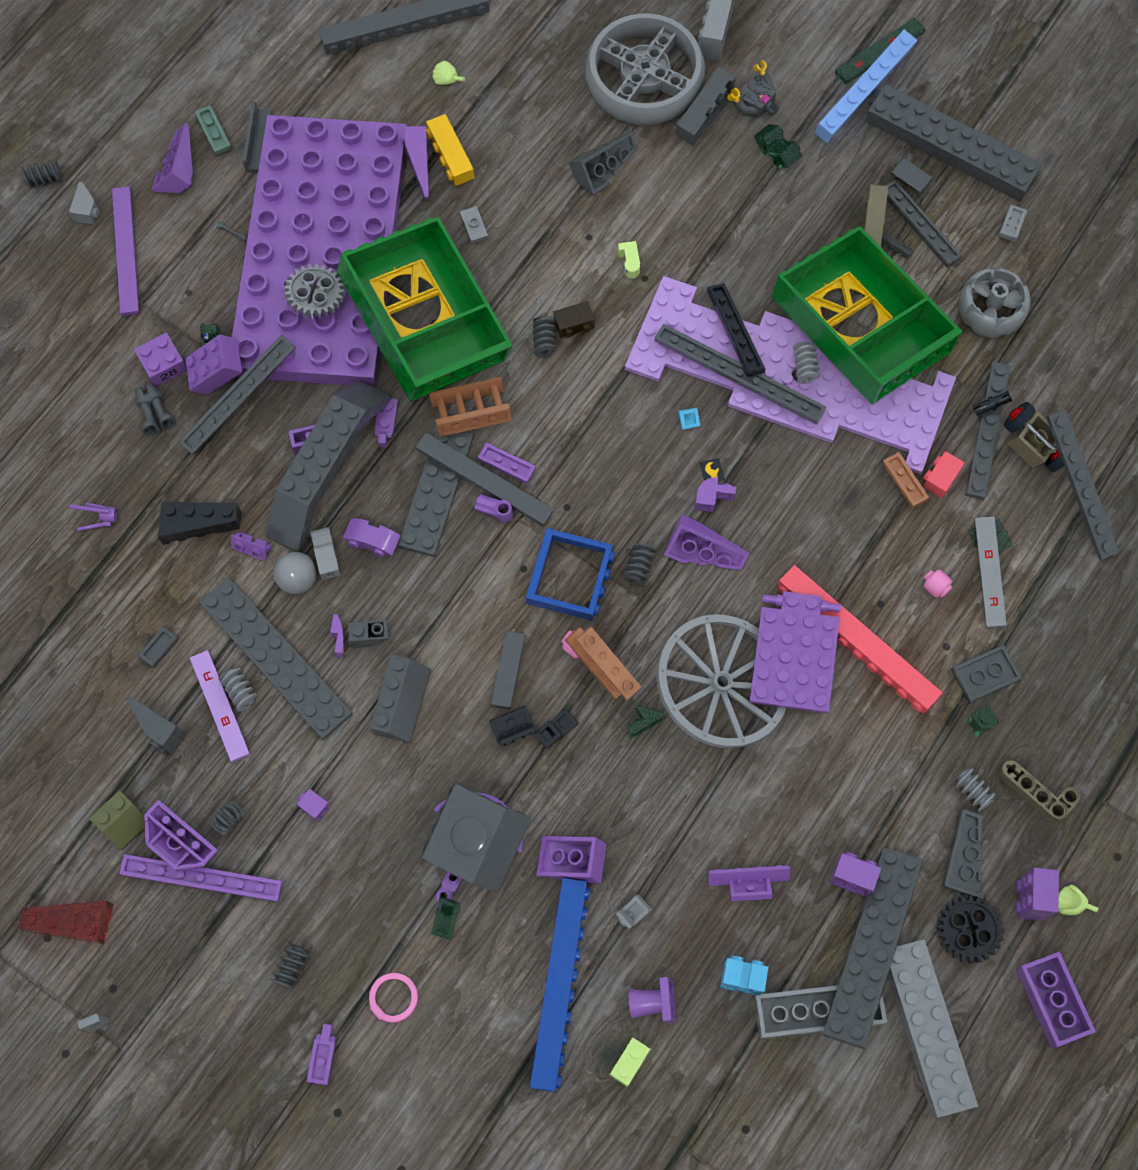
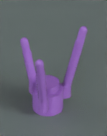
[69,502,117,531]

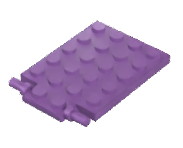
[750,591,841,713]

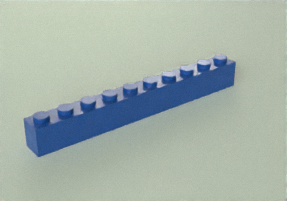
[530,878,590,1092]

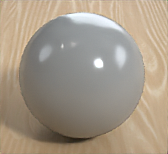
[274,552,317,595]

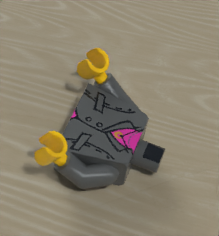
[727,60,779,118]

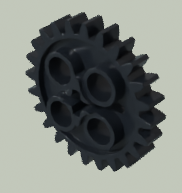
[936,895,1005,964]

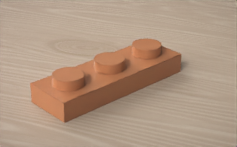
[882,452,929,509]

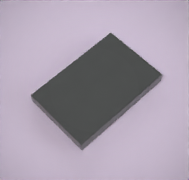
[951,644,1022,704]

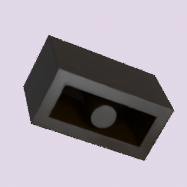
[553,301,595,338]

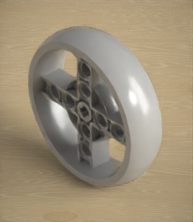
[585,13,706,126]

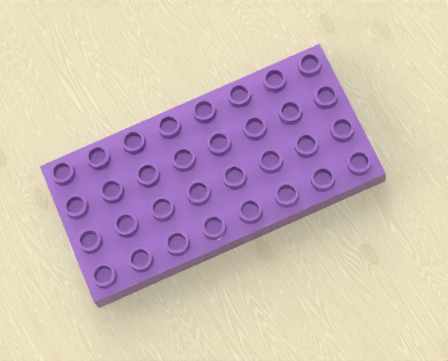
[232,115,407,387]

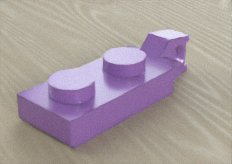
[375,398,398,447]
[307,1024,336,1085]

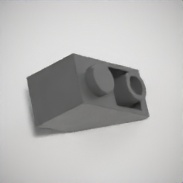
[348,620,388,648]

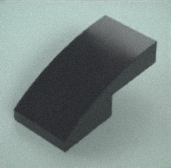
[534,708,579,748]

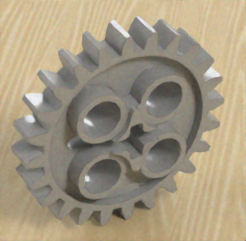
[284,263,345,319]

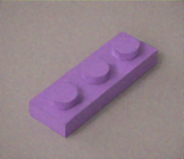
[478,442,536,484]

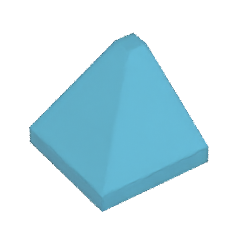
[677,408,700,430]

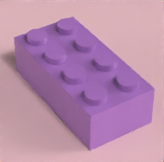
[1016,951,1096,1049]

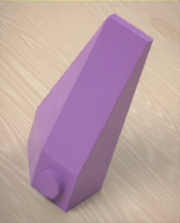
[664,514,749,570]

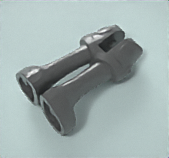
[135,382,176,435]

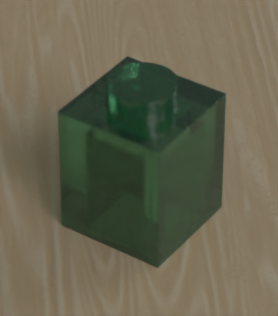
[967,705,999,737]

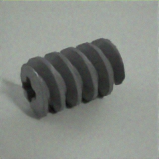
[20,159,61,188]
[533,316,557,358]
[623,543,656,587]
[269,942,310,989]

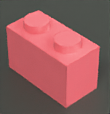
[923,451,965,498]

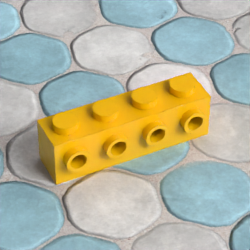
[426,114,475,186]

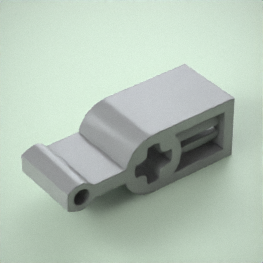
[310,527,341,580]

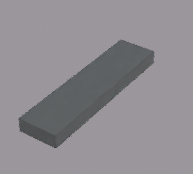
[491,631,525,709]

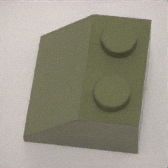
[89,790,145,851]

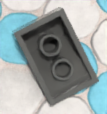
[126,696,185,755]

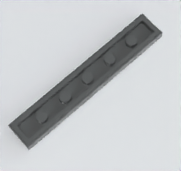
[886,180,962,268]

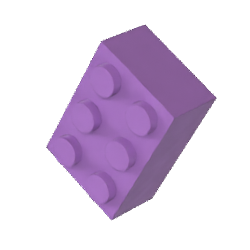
[186,334,242,395]
[1015,868,1059,921]

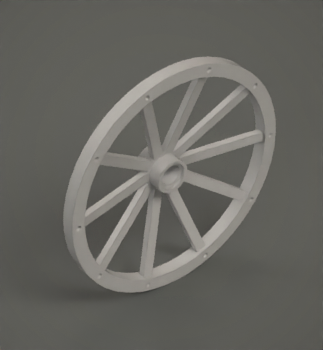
[657,614,786,748]

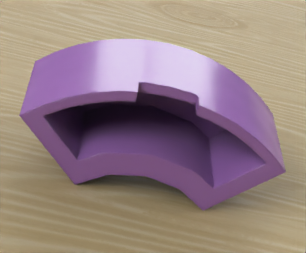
[342,518,401,557]

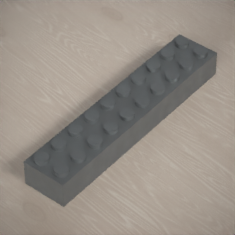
[866,84,1042,202]

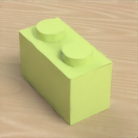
[610,1038,650,1087]

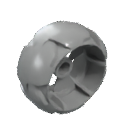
[958,268,1031,338]

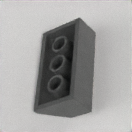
[370,654,431,743]

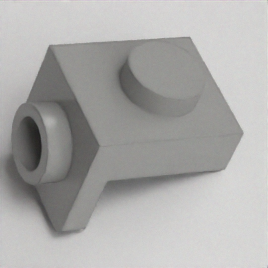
[616,894,652,929]

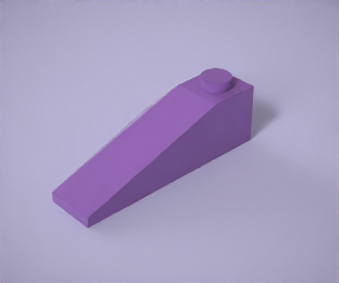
[152,123,193,193]
[401,126,429,201]

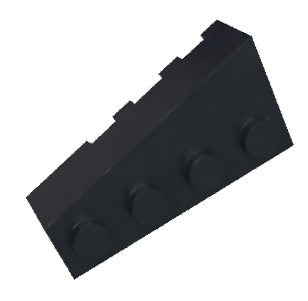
[158,502,241,545]

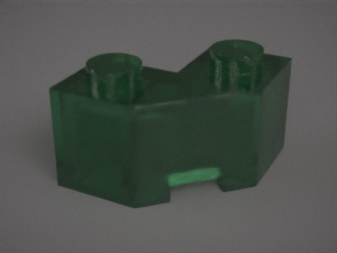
[754,124,803,168]

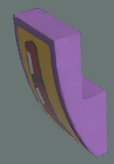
[330,614,346,658]

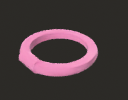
[369,973,418,1023]

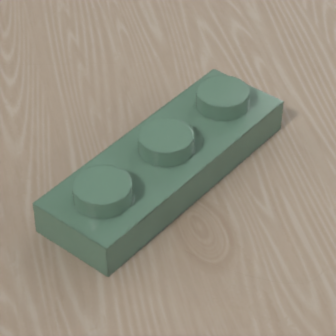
[195,105,232,155]

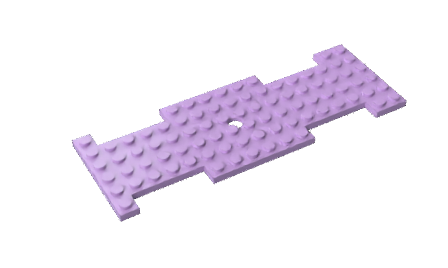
[625,276,956,475]

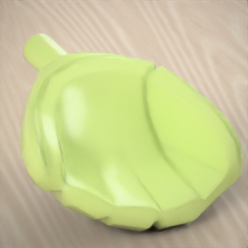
[433,61,465,85]
[1058,885,1098,915]

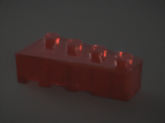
[18,901,114,945]

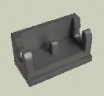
[892,158,932,196]

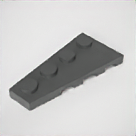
[942,809,983,899]

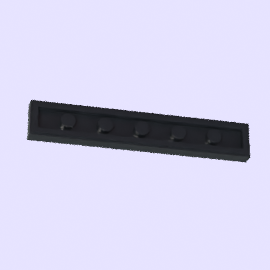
[707,283,766,377]

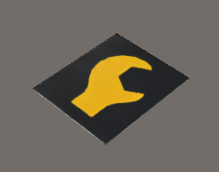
[699,458,725,481]

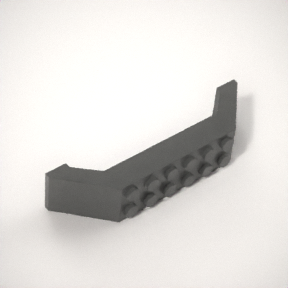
[266,380,392,552]

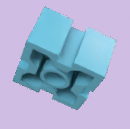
[720,956,769,995]

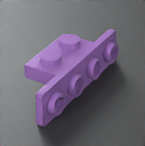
[708,865,790,901]

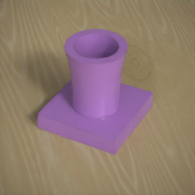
[629,977,677,1024]

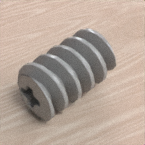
[793,342,820,384]
[218,668,257,712]
[952,767,995,813]

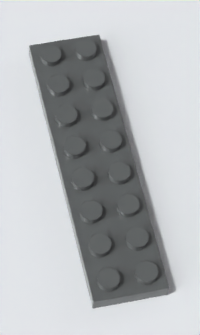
[398,413,476,557]

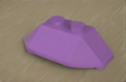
[144,800,218,871]

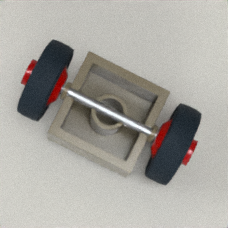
[1004,402,1064,472]

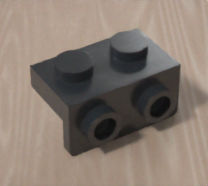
[489,706,536,746]

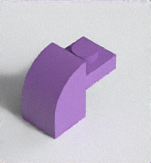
[695,477,736,512]

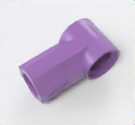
[475,494,513,522]

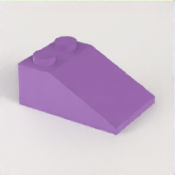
[537,836,607,884]

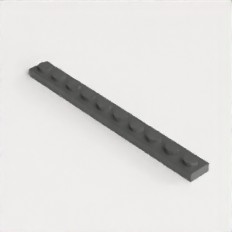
[654,324,826,424]

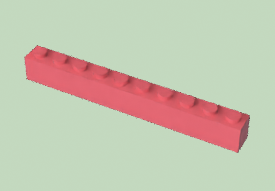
[777,565,943,714]

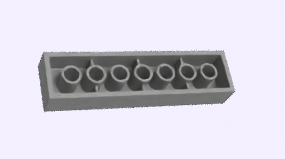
[888,939,978,1119]

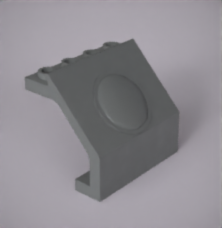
[421,781,531,893]

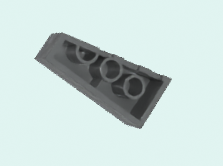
[676,66,736,145]

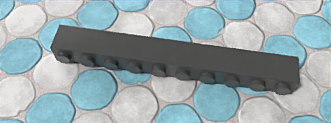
[319,0,490,55]

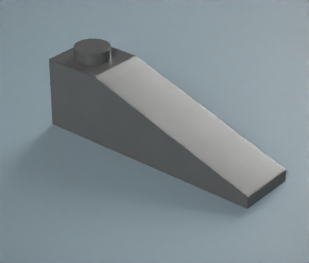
[568,131,638,195]

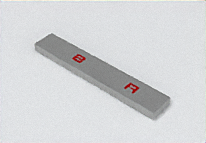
[975,516,1007,629]

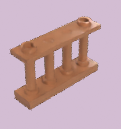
[429,377,512,437]
[565,627,641,700]

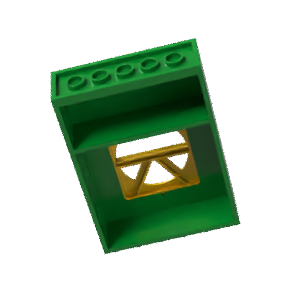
[337,216,513,402]
[771,226,963,405]

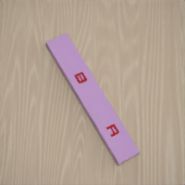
[190,650,250,763]

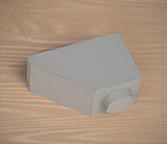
[69,182,100,225]

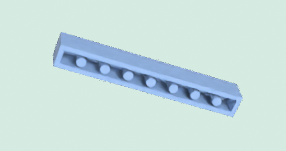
[814,30,917,144]

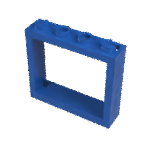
[526,528,615,621]

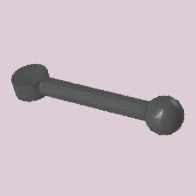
[217,221,248,242]

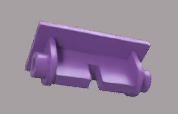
[231,532,272,561]

